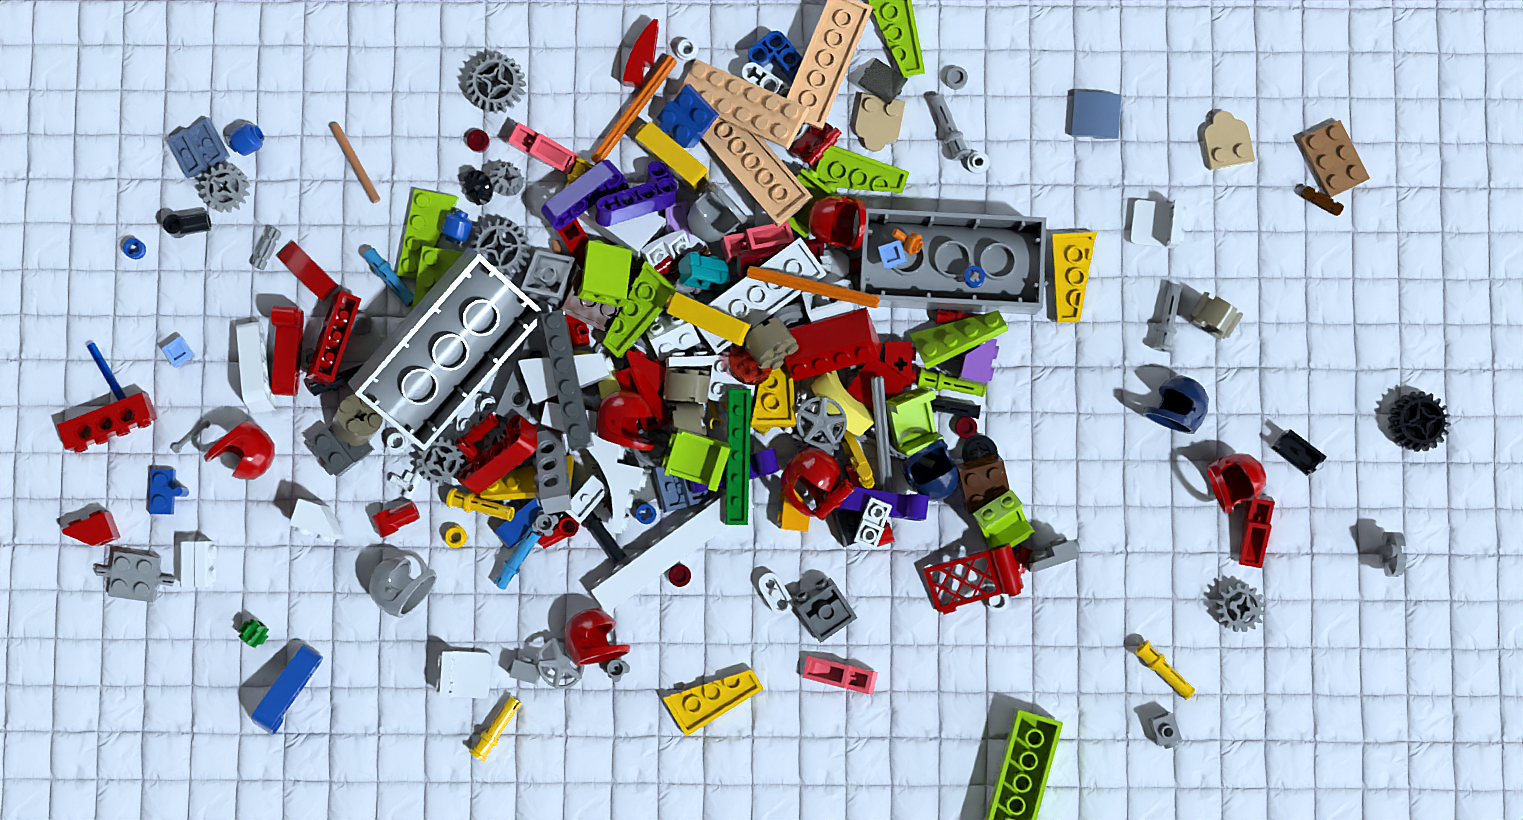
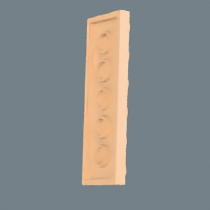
[787,0,873,130]
[675,59,809,149]
[702,118,813,227]

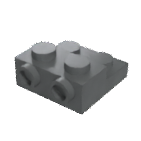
[309,425,375,477]
[793,577,858,643]

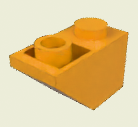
[777,488,810,532]

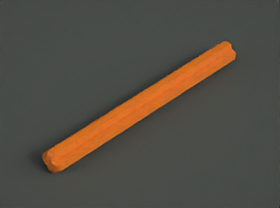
[591,55,677,164]
[747,266,880,308]

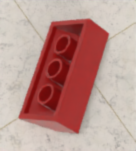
[785,307,881,381]

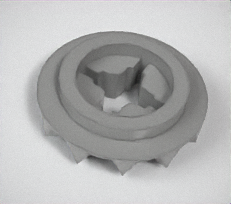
[489,161,524,196]

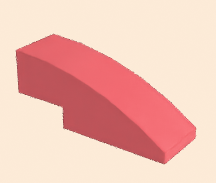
[506,122,578,175]
[720,221,794,263]
[802,655,878,694]

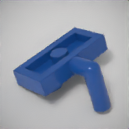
[149,469,189,515]

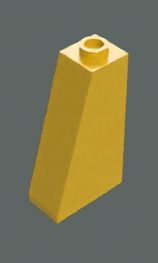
[635,121,710,194]
[665,292,752,346]

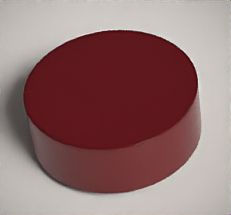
[467,129,490,153]
[954,416,977,439]
[669,564,691,587]

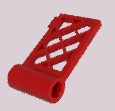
[923,543,1024,615]

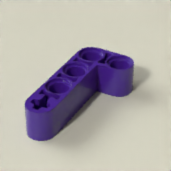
[541,160,630,229]
[595,162,678,227]
[689,448,780,494]
[835,485,929,521]

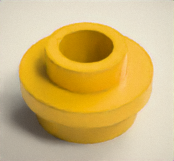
[444,526,467,548]

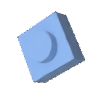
[878,240,908,270]
[162,336,195,368]

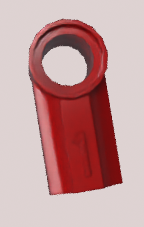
[371,501,420,538]
[537,513,580,549]

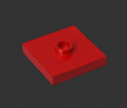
[847,359,909,413]

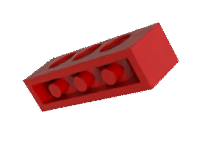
[305,290,362,385]
[57,392,157,453]

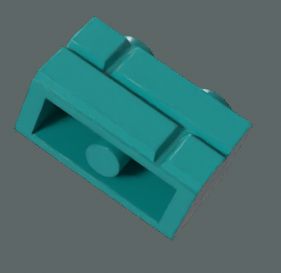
[678,252,730,293]

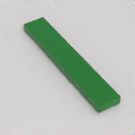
[725,388,751,525]

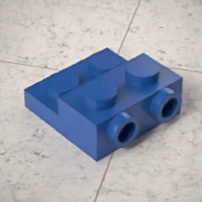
[656,84,719,149]

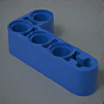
[748,31,803,84]
[251,645,323,735]

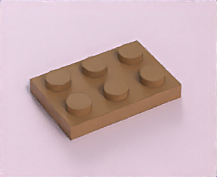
[1298,120,1370,198]

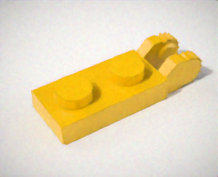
[841,431,875,489]

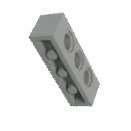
[495,331,550,420]
[533,429,572,515]

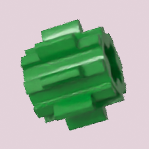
[238,618,269,648]

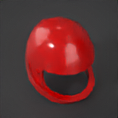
[808,196,866,250]
[596,390,655,450]
[204,420,275,480]
[780,448,841,517]
[1206,453,1266,514]
[564,608,630,666]

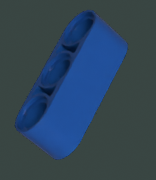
[495,498,554,549]

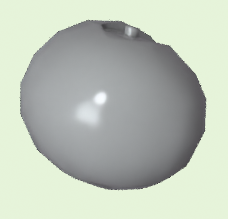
[687,182,748,243]
[369,557,437,618]

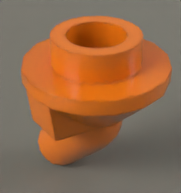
[891,228,923,255]

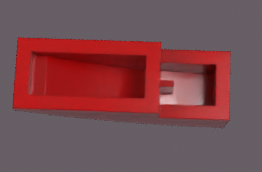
[623,19,659,88]
[277,241,339,301]
[614,366,671,432]
[1239,495,1275,568]

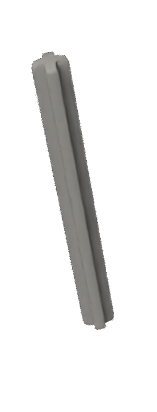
[871,376,893,493]

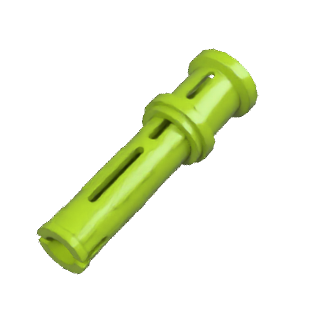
[917,368,986,397]

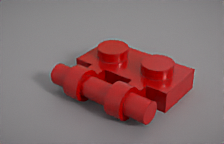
[789,122,842,166]

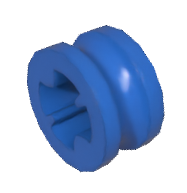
[123,238,146,260]
[964,265,985,288]
[636,504,657,525]

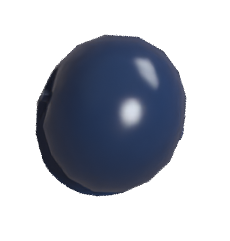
[1143,375,1209,434]
[900,439,959,502]

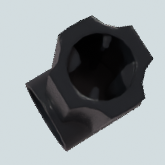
[163,211,212,238]

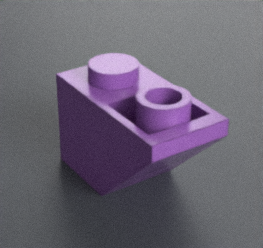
[957,339,999,385]

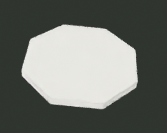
[817,249,850,284]

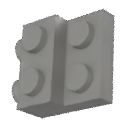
[520,250,578,308]
[1027,537,1081,572]

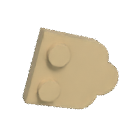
[855,93,905,152]
[1203,111,1255,171]

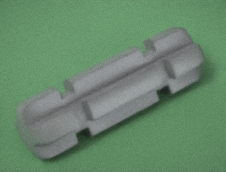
[252,227,281,270]

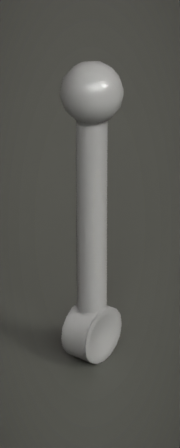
[172,420,211,453]

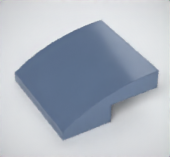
[1071,92,1122,139]
[167,118,230,179]
[652,467,710,513]

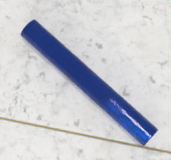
[87,343,127,401]

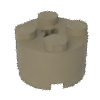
[1190,291,1243,340]
[744,318,799,370]
[663,368,710,403]
[332,394,383,446]
[670,401,707,437]

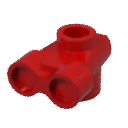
[566,314,590,348]

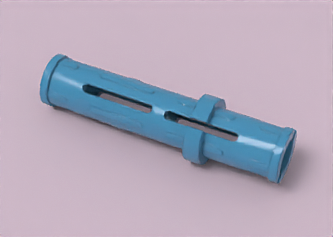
[363,248,414,307]
[493,527,541,590]

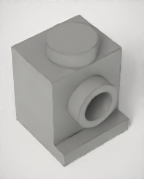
[507,656,543,684]
[1148,712,1182,749]

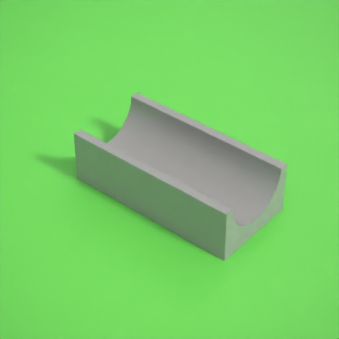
[859,208,1047,315]
[348,247,545,451]

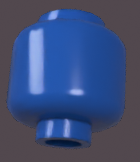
[229,123,264,156]
[440,210,473,244]

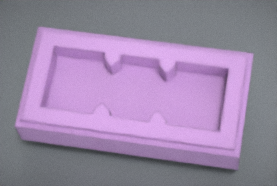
[665,201,690,243]

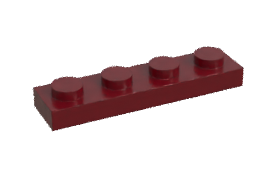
[737,238,824,277]

